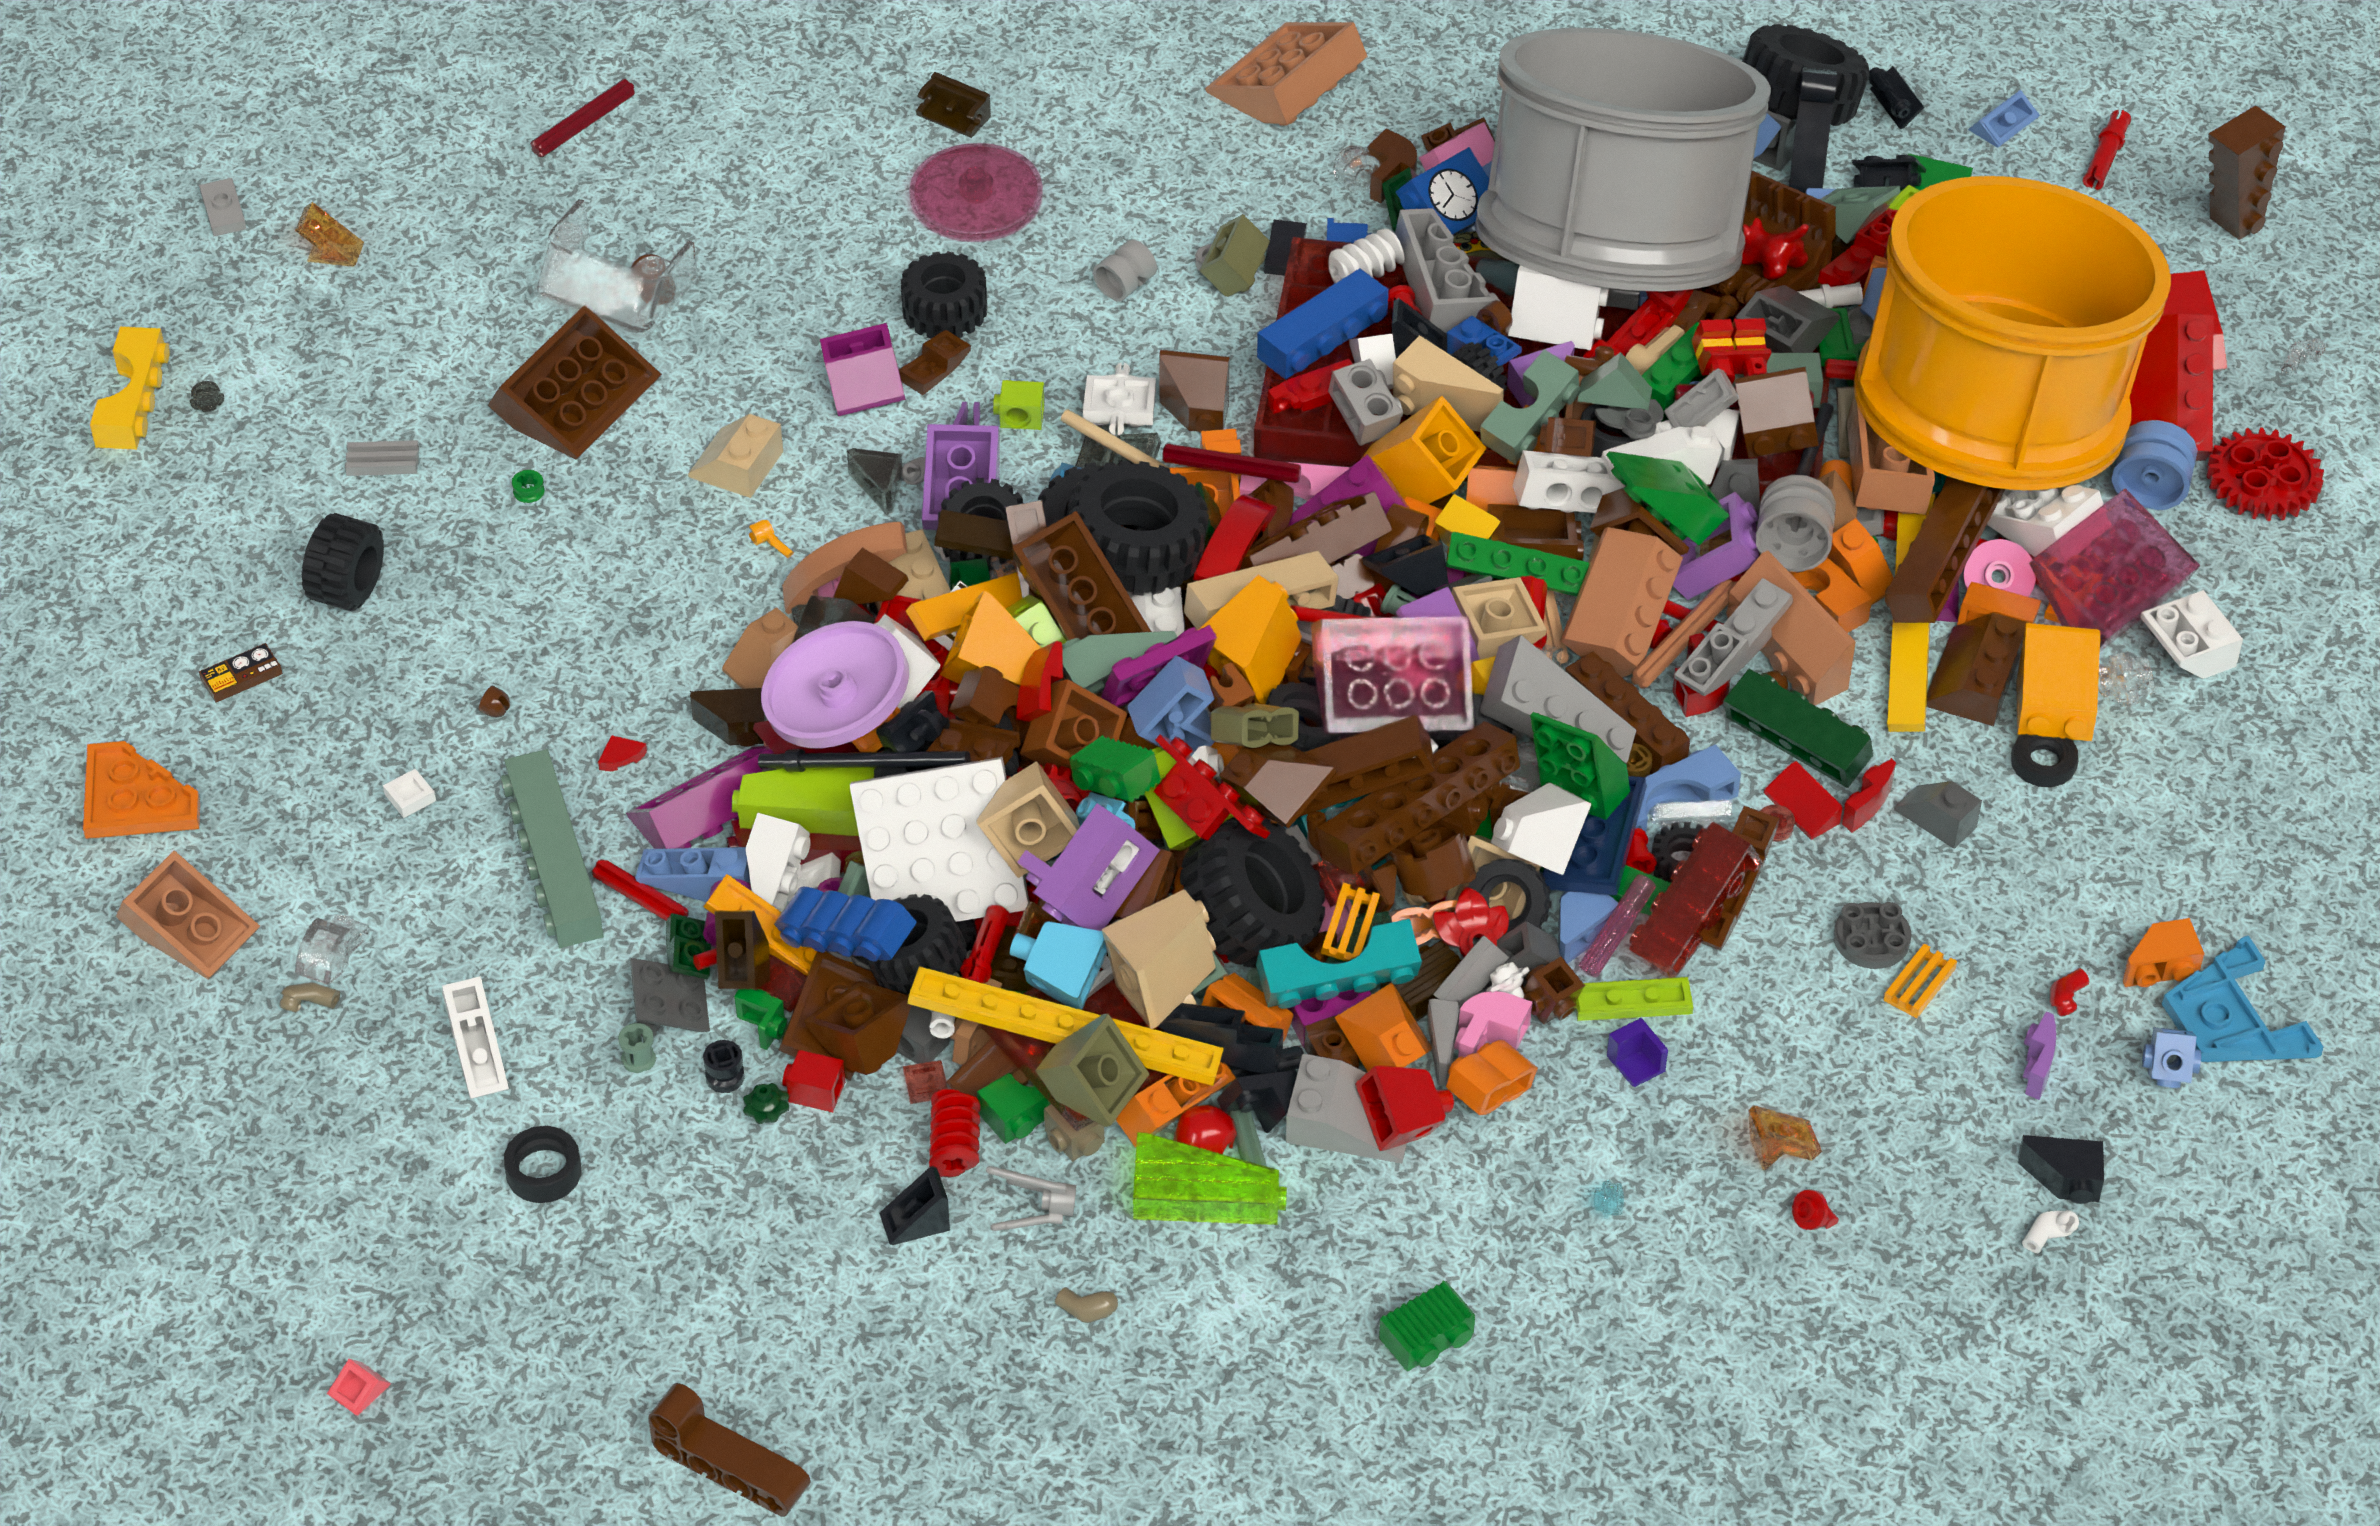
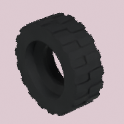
[1266,682,1348,752]
[1468,859,1552,936]

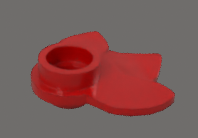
[1433,887,1509,957]

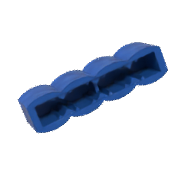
[774,887,917,962]

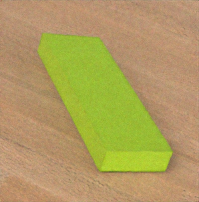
[1575,977,1694,1021]

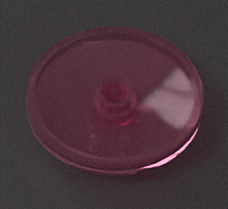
[909,143,1043,242]

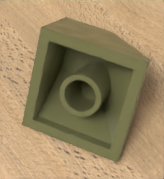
[1035,1014,1149,1127]

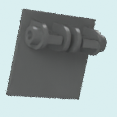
[630,958,710,1037]

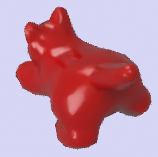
[1741,218,1809,280]

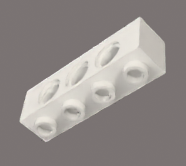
[1513,450,1625,514]

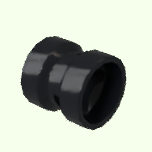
[703,1040,745,1093]

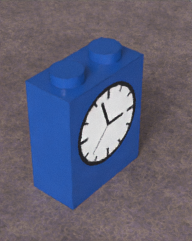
[1396,147,1489,237]

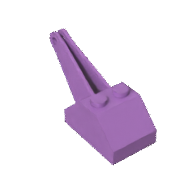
[922,402,1000,530]

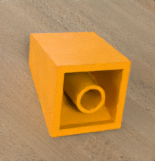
[1360,396,1486,504]
[1198,575,1302,704]
[940,590,1041,686]
[2016,623,2100,741]

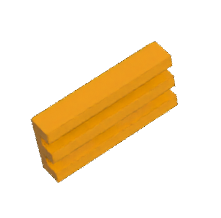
[1321,882,1380,962]
[1884,944,1957,1018]

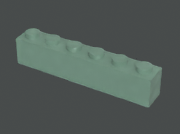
[500,749,604,948]

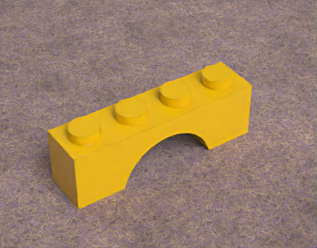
[90,326,170,450]

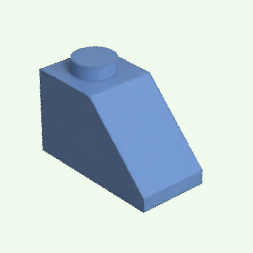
[1558,891,1620,964]

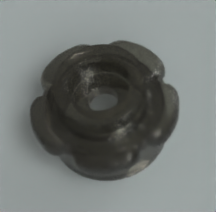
[190,381,224,412]

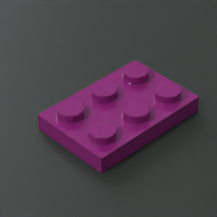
[1101,625,1217,708]

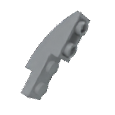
[1674,578,1793,696]

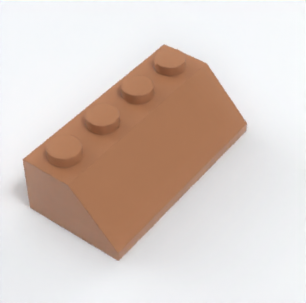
[1560,527,1683,678]
[1726,550,1856,706]

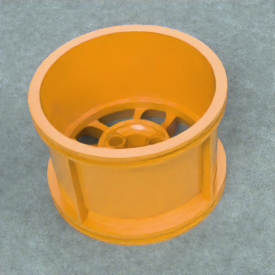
[1854,176,2171,490]

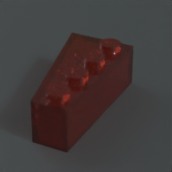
[1629,821,1763,978]

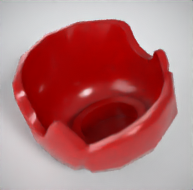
[1173,1105,1237,1157]

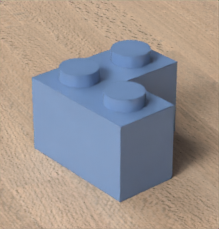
[1127,655,1215,756]

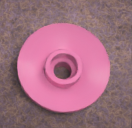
[1963,539,2036,597]

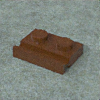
[927,719,1021,766]

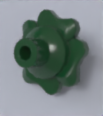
[743,1083,790,1124]

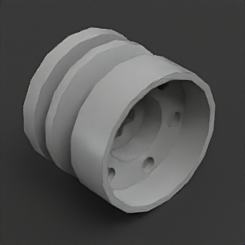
[1756,475,1836,572]

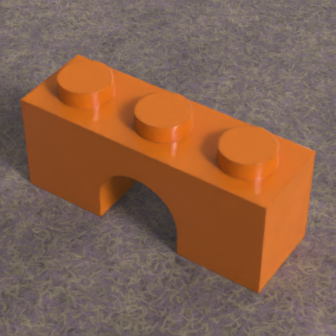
[1789,557,1872,633]

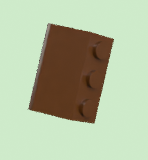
[1927,612,2029,727]

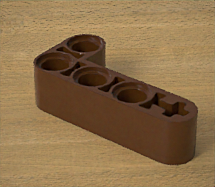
[648,1383,811,1517]

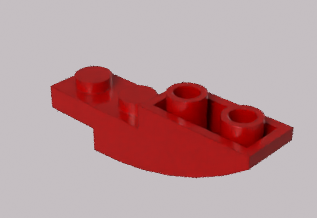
[1817,208,1898,292]

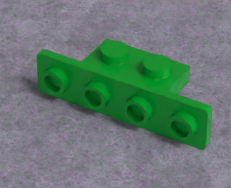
[1446,532,1590,597]

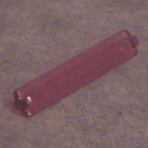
[1579,874,1656,977]

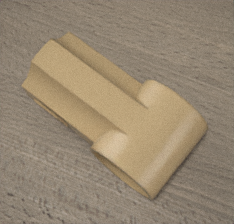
[1625,325,1685,376]

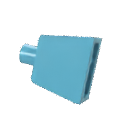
[1010,921,1107,1010]

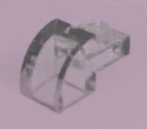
[295,914,369,985]

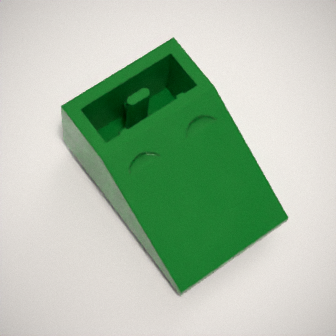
[1606,451,1729,546]
[1530,712,1630,820]

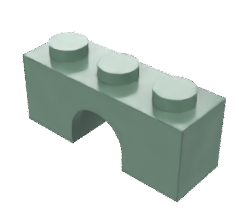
[1480,349,1580,465]

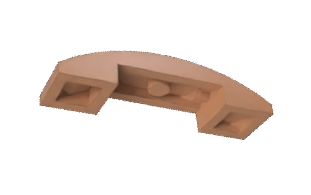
[782,522,908,614]

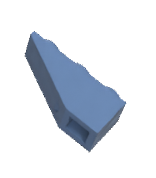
[635,847,751,902]

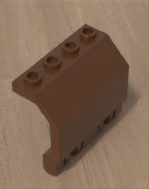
[1707,171,1836,304]

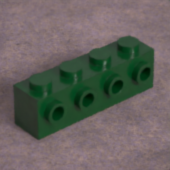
[1723,668,1874,788]

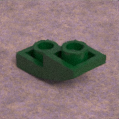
[666,913,711,980]

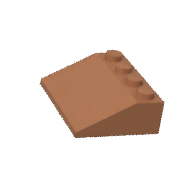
[1205,22,1368,126]

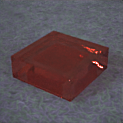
[903,1060,948,1104]

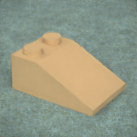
[1393,335,1504,432]

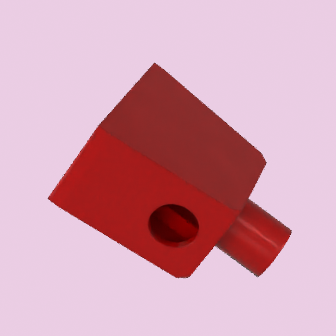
[1355,1066,1454,1151]

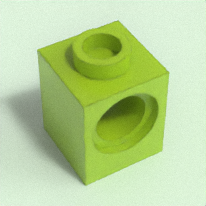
[993,380,1045,430]

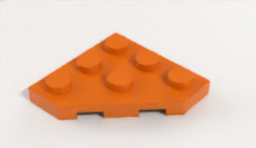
[83,741,200,839]

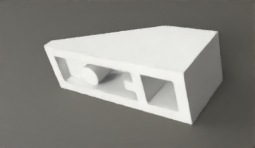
[1601,426,1722,485]
[442,976,509,1099]

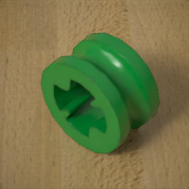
[511,470,545,503]

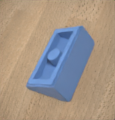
[1968,90,2040,148]

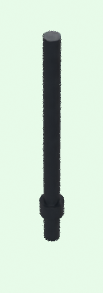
[758,749,971,772]

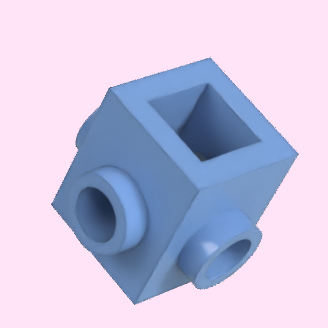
[2142,1027,2201,1088]

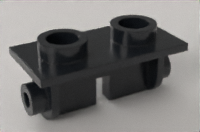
[1868,66,1925,129]
[1852,155,1926,190]

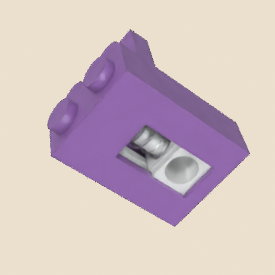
[1017,803,1160,931]

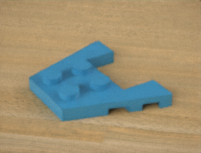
[2162,935,2324,1062]

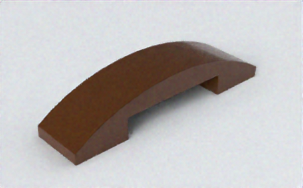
[1685,806,1779,950]

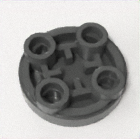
[1834,902,1912,969]

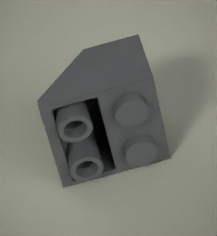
[1736,285,1840,353]

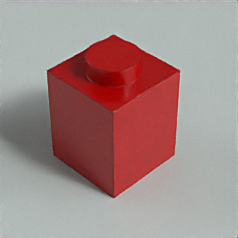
[782,1050,846,1113]

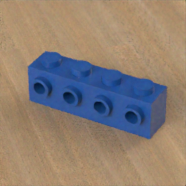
[1257,268,1389,380]

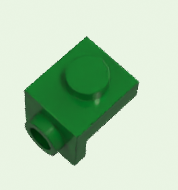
[734,989,788,1050]

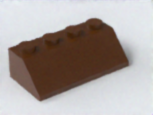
[1012,511,1152,641]

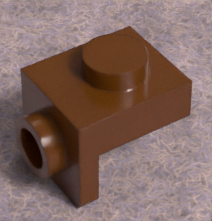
[1540,417,1596,457]

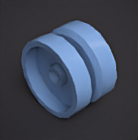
[2111,420,2198,510]

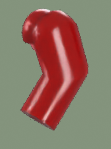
[2050,968,2089,1017]

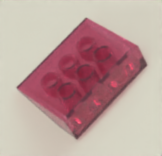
[2029,488,2200,652]
[1311,617,1474,734]

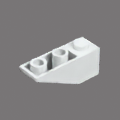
[746,813,810,912]

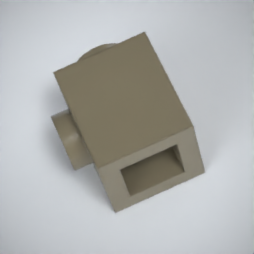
[1044,1101,1105,1162]

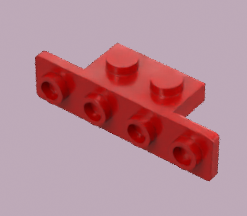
[1153,734,1270,841]

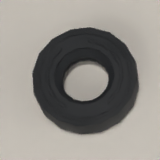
[2011,734,2079,787]

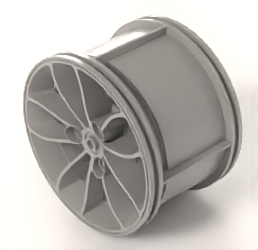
[1475,28,1771,291]

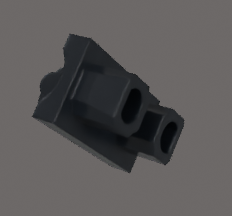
[876,691,948,752]

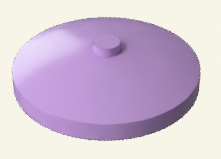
[761,621,909,748]

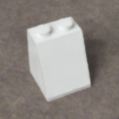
[1508,265,1609,350]

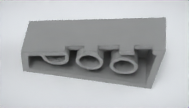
[1395,208,1500,334]
[1479,635,1636,764]

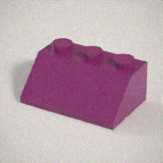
[1287,454,1409,557]

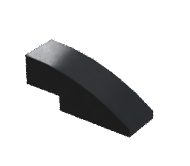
[1160,1003,1283,1074]

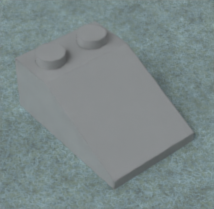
[1286,1054,1407,1164]

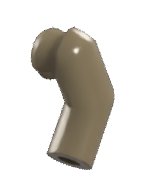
[279,982,340,1012]
[1055,1287,1118,1323]

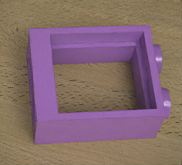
[1673,492,1759,600]

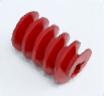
[929,1089,981,1178]

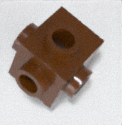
[1523,956,1585,1025]

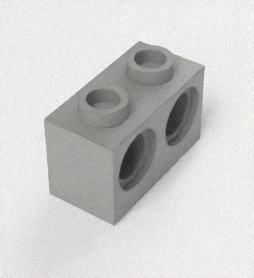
[1328,358,1403,446]

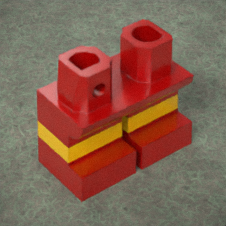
[1691,318,1772,384]

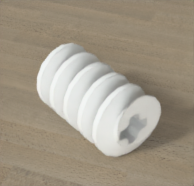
[1328,228,1405,283]

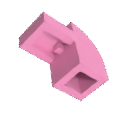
[1454,991,1532,1057]

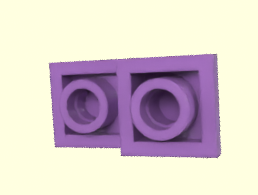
[2023,1011,2056,1100]

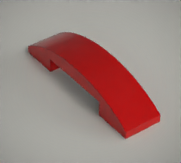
[1583,289,1694,358]
[1193,494,1278,581]

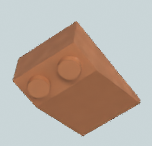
[115,850,260,980]

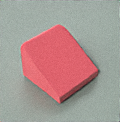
[327,1359,391,1416]

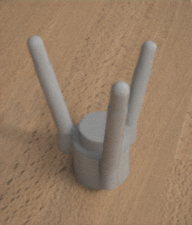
[986,1166,1076,1231]

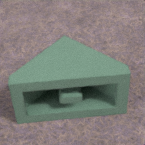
[1578,352,1652,411]

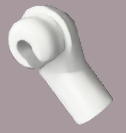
[2022,1210,2079,1253]

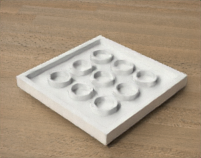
[849,757,1030,922]

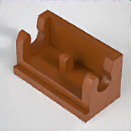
[1207,662,1256,721]

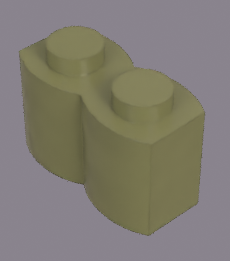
[1211,703,1299,748]

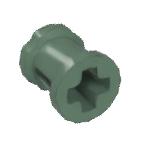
[1380,583,1417,617]
[618,1023,656,1073]

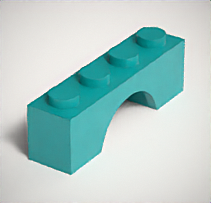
[1256,919,1422,1009]

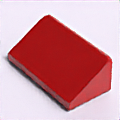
[1764,761,1843,840]

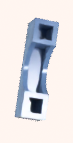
[1636,744,1741,832]

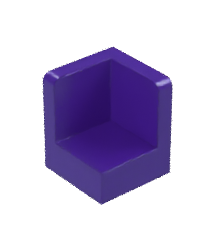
[1607,1018,1668,1087]

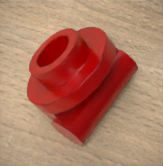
[1792,1189,1839,1230]

